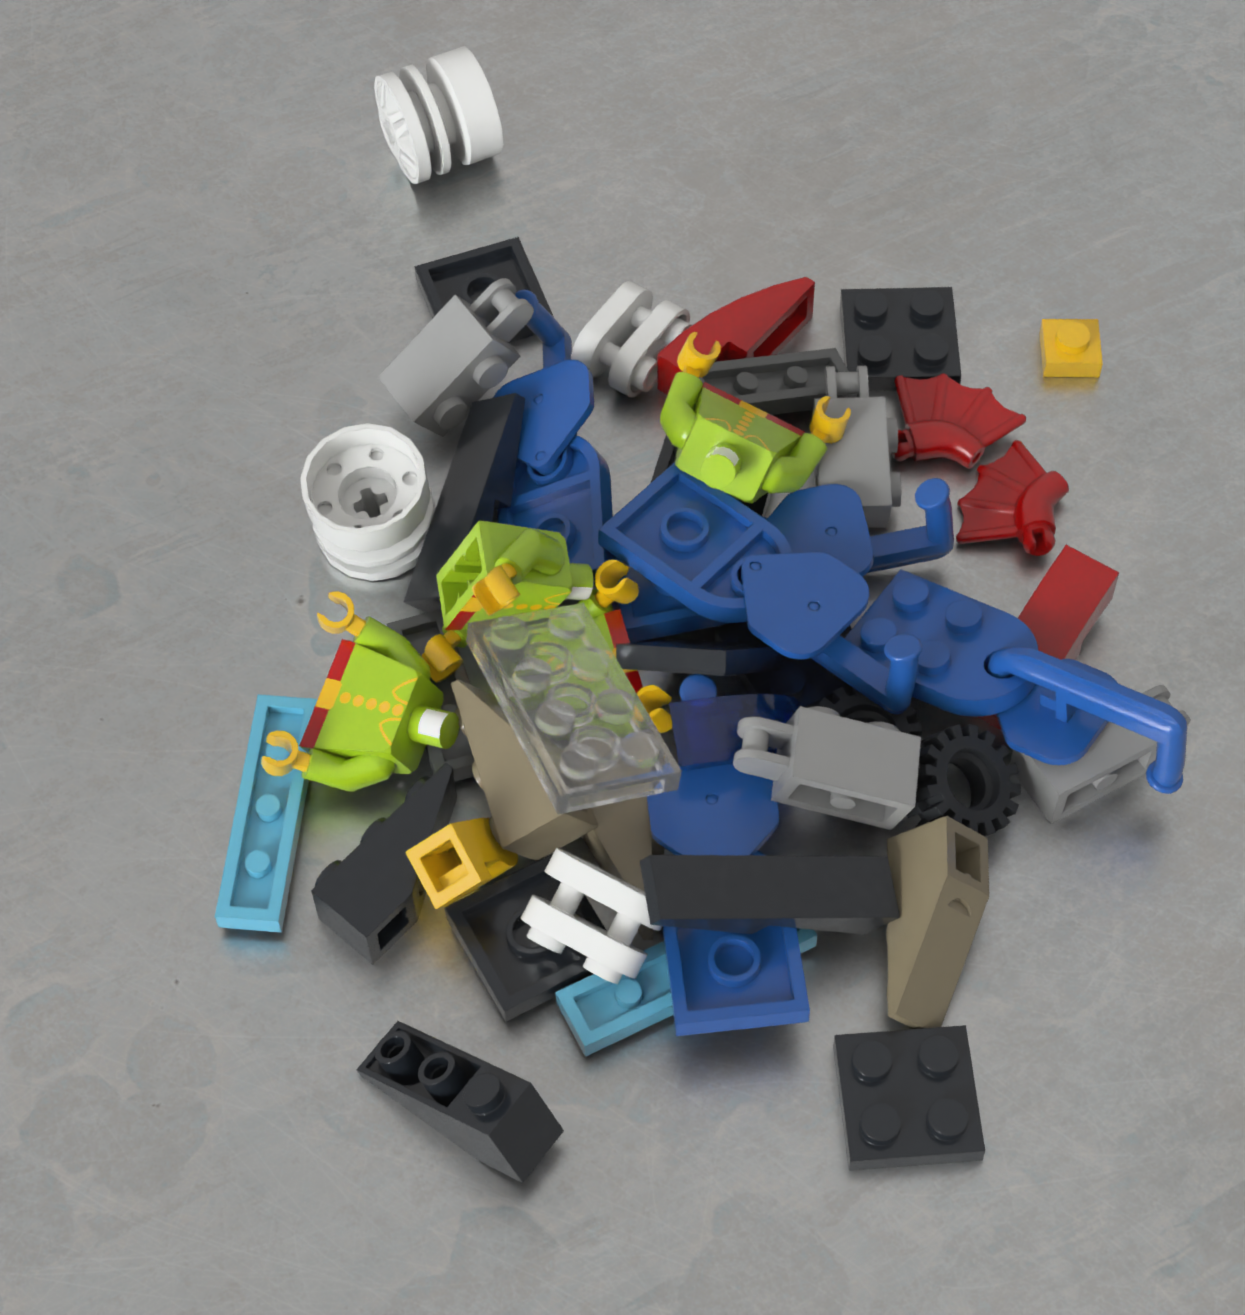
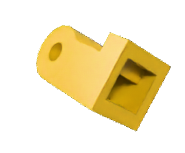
[405,817,518,909]

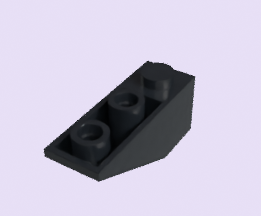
[311,763,457,965]
[356,1021,564,1183]

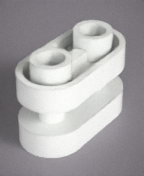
[571,281,692,398]
[521,848,662,984]

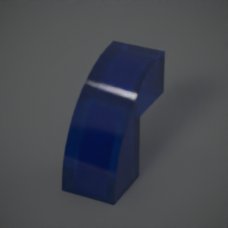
[669,694,800,771]

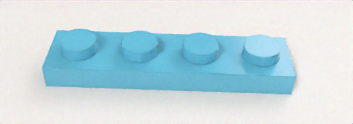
[215,694,318,933]
[555,928,818,1057]

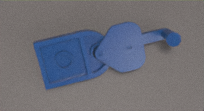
[493,290,615,585]
[598,462,922,715]
[615,478,954,643]
[845,569,1187,794]
[647,674,810,1036]

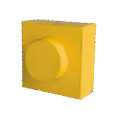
[1039,319,1103,378]

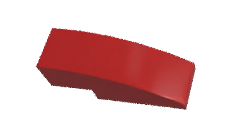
[657,277,815,395]
[978,545,1120,731]

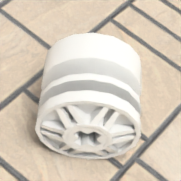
[374,46,504,184]
[300,423,436,581]

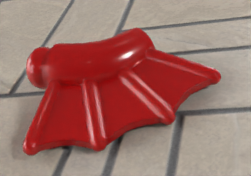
[891,373,1026,469]
[956,440,1069,556]

